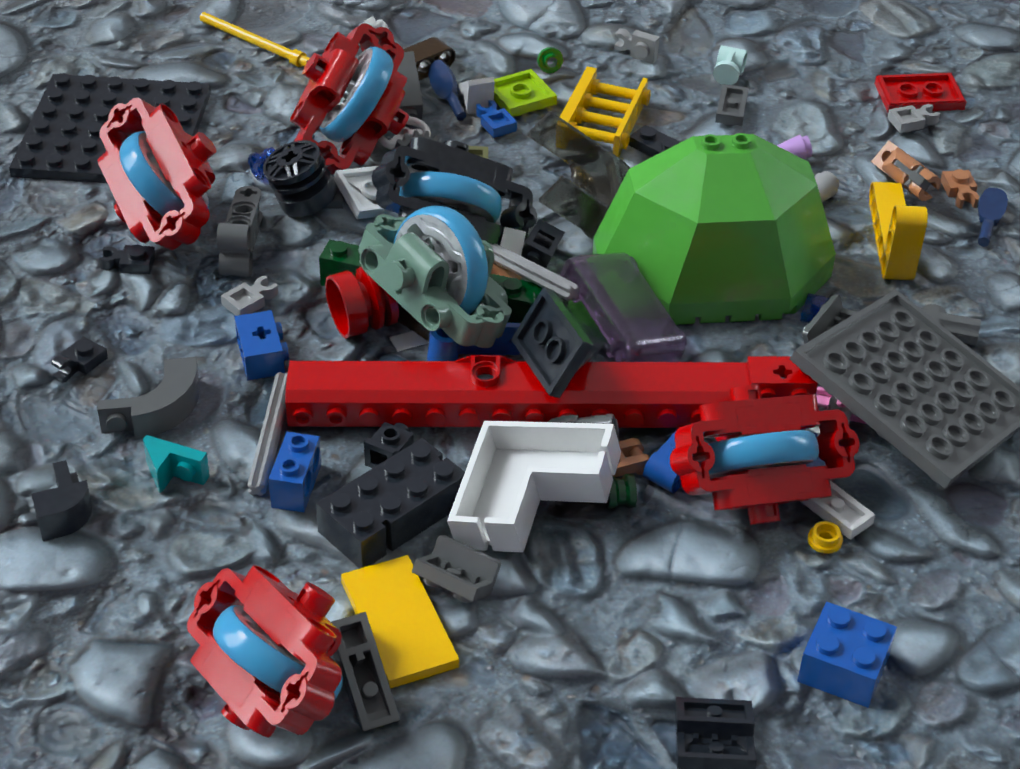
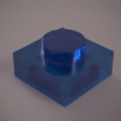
[800,293,830,323]

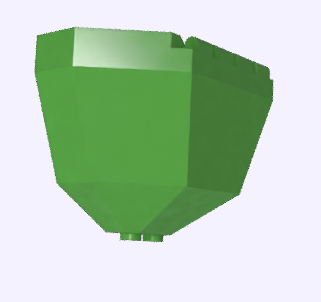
[592,133,836,325]

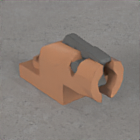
[871,140,941,201]

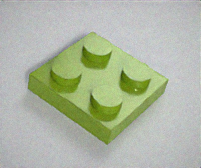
[493,69,557,117]

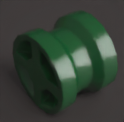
[605,474,637,510]

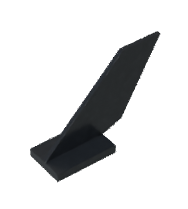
[511,287,623,398]

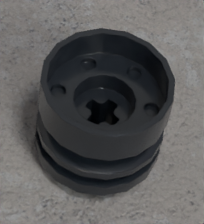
[263,140,337,217]

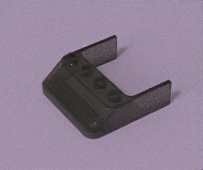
[527,111,630,239]

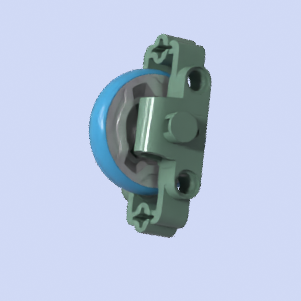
[358,206,512,348]

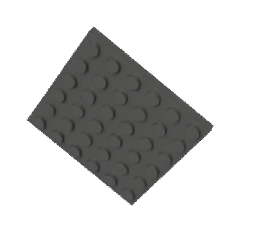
[790,289,1020,488]

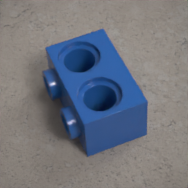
[268,431,321,512]

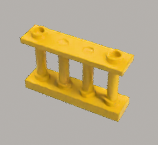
[555,66,651,159]

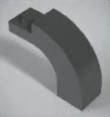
[97,357,200,440]

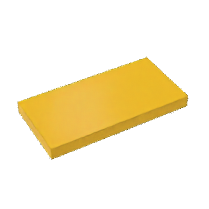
[341,555,459,689]

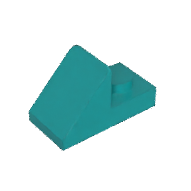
[143,435,210,493]

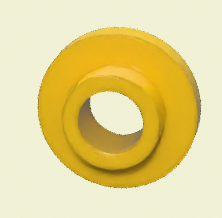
[807,521,843,554]

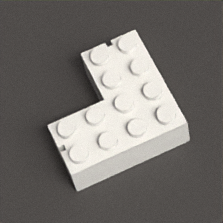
[447,421,621,552]

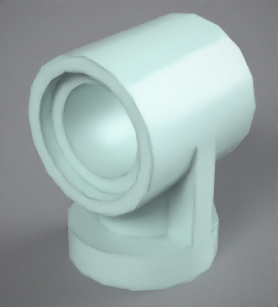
[713,45,747,85]

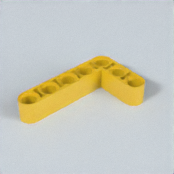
[869,182,928,280]

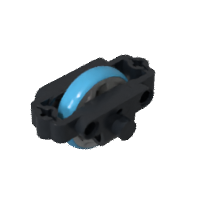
[372,137,537,245]

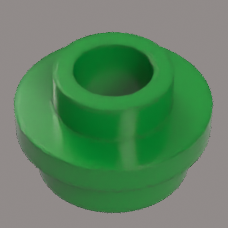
[537,47,563,73]

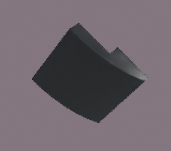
[675,697,757,769]

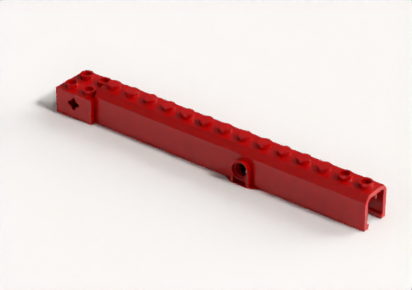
[285,355,818,430]

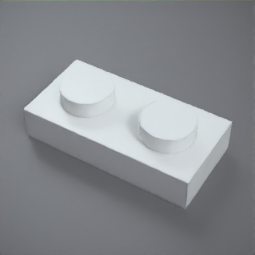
[800,481,875,540]

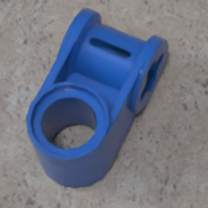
[643,432,681,493]

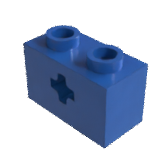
[234,310,289,381]

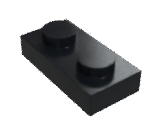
[628,125,681,157]

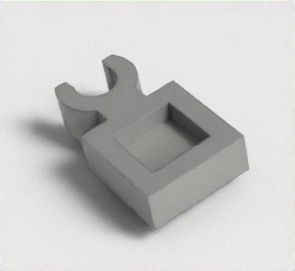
[614,29,659,63]
[887,104,940,133]
[221,276,278,316]

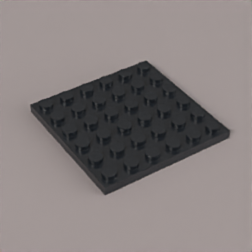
[9,73,211,183]

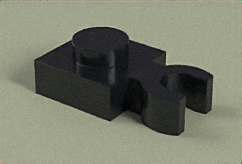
[99,245,156,274]

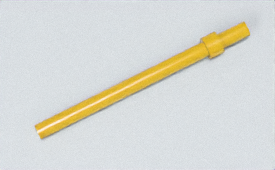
[200,12,310,67]

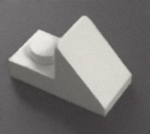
[457,77,495,114]

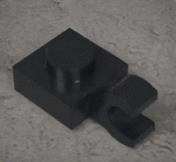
[51,336,108,383]

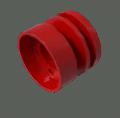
[325,266,399,339]

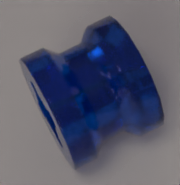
[248,147,275,181]

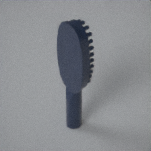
[428,60,466,121]
[978,188,1008,247]

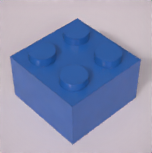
[797,601,897,708]

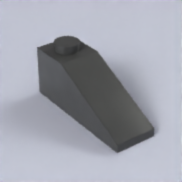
[331,612,400,732]

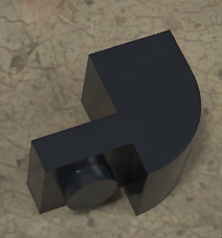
[31,460,92,542]

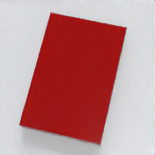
[874,73,966,113]

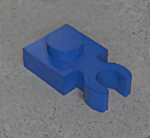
[476,100,517,138]

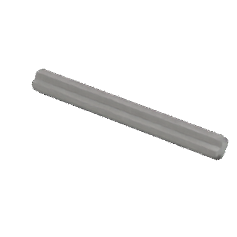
[489,243,580,301]
[247,372,288,496]

